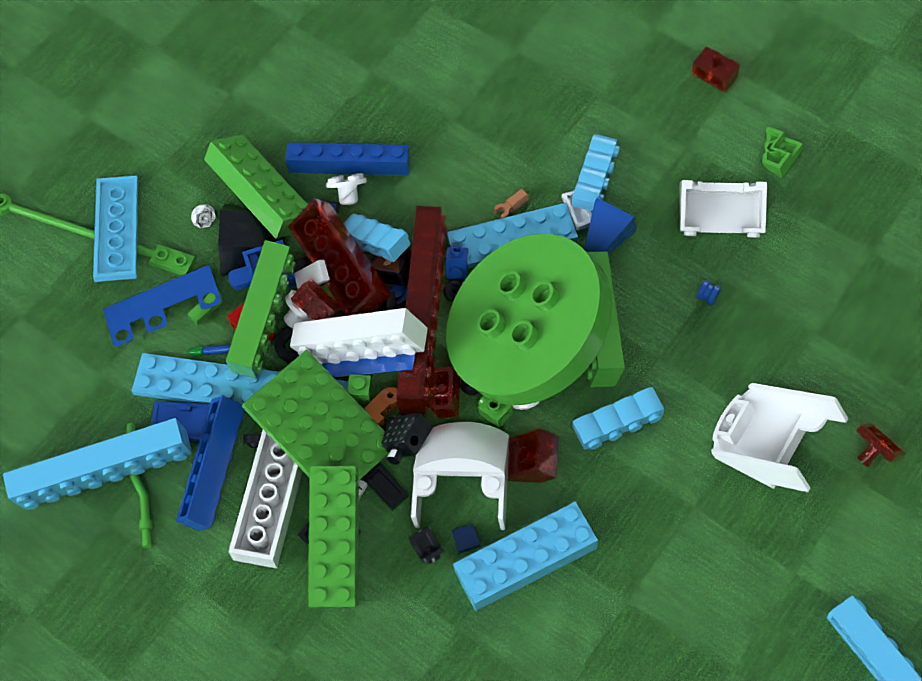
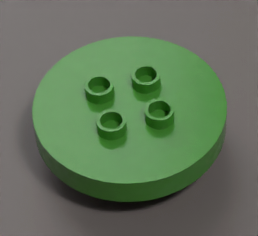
[446,234,613,405]

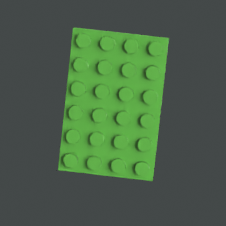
[242,350,389,481]

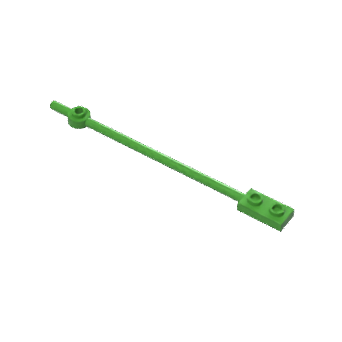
[0,194,197,276]

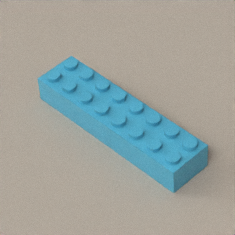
[3,418,193,510]

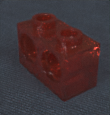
[291,279,343,320]

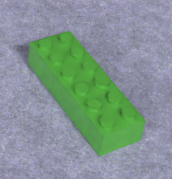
[204,134,315,239]
[226,240,296,379]
[585,251,625,387]
[308,466,359,607]

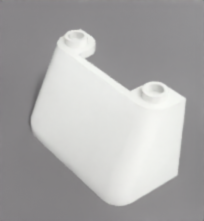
[679,180,767,238]

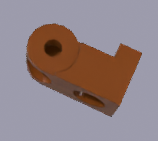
[364,387,401,429]

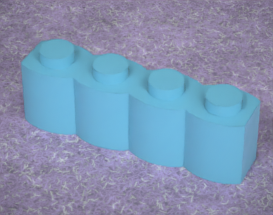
[572,134,620,211]
[336,214,411,262]
[572,387,664,450]

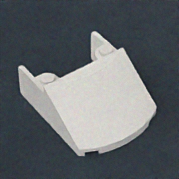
[711,383,848,492]
[411,422,509,530]

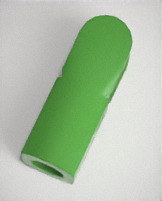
[188,291,223,325]

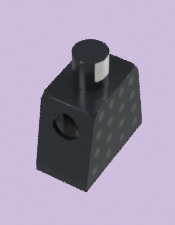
[381,413,433,465]

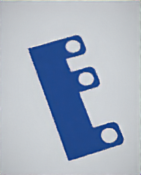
[103,265,221,346]
[322,354,415,377]

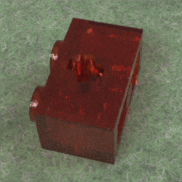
[692,46,740,93]
[431,367,460,418]

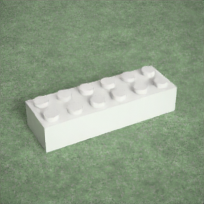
[290,308,428,365]
[228,430,303,568]

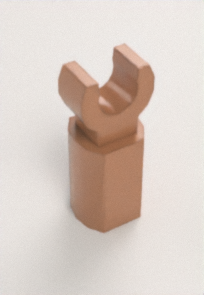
[494,189,529,219]

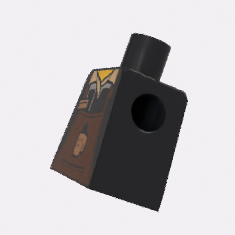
[365,245,415,287]

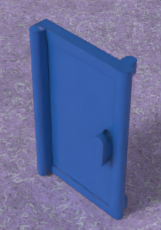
[151,401,210,442]

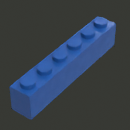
[286,143,410,175]
[176,395,244,531]

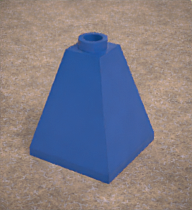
[584,198,637,255]

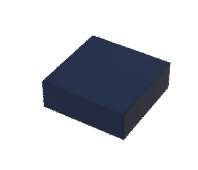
[452,524,480,554]

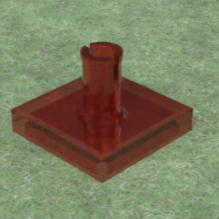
[856,423,906,467]

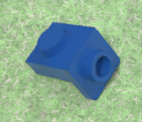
[446,246,469,280]

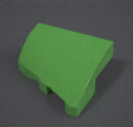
[762,126,804,178]

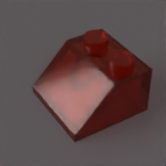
[508,428,559,483]

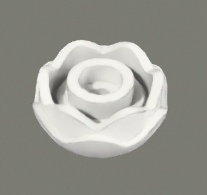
[191,204,216,228]

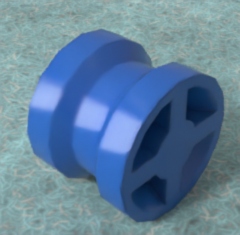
[696,280,721,306]

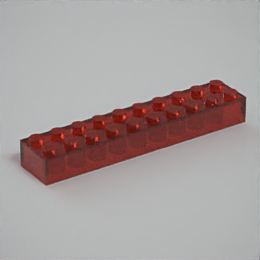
[396,206,447,417]

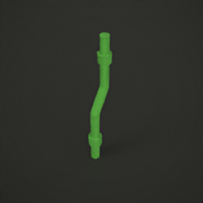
[126,423,153,548]

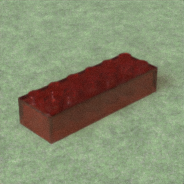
[288,198,391,316]

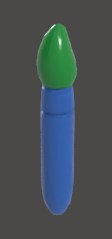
[189,344,231,356]

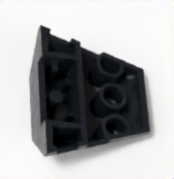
[218,204,285,277]

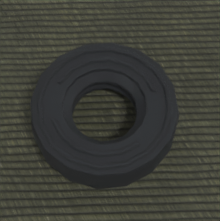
[274,326,300,363]

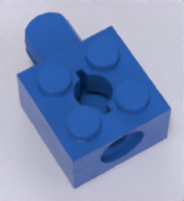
[228,240,297,290]

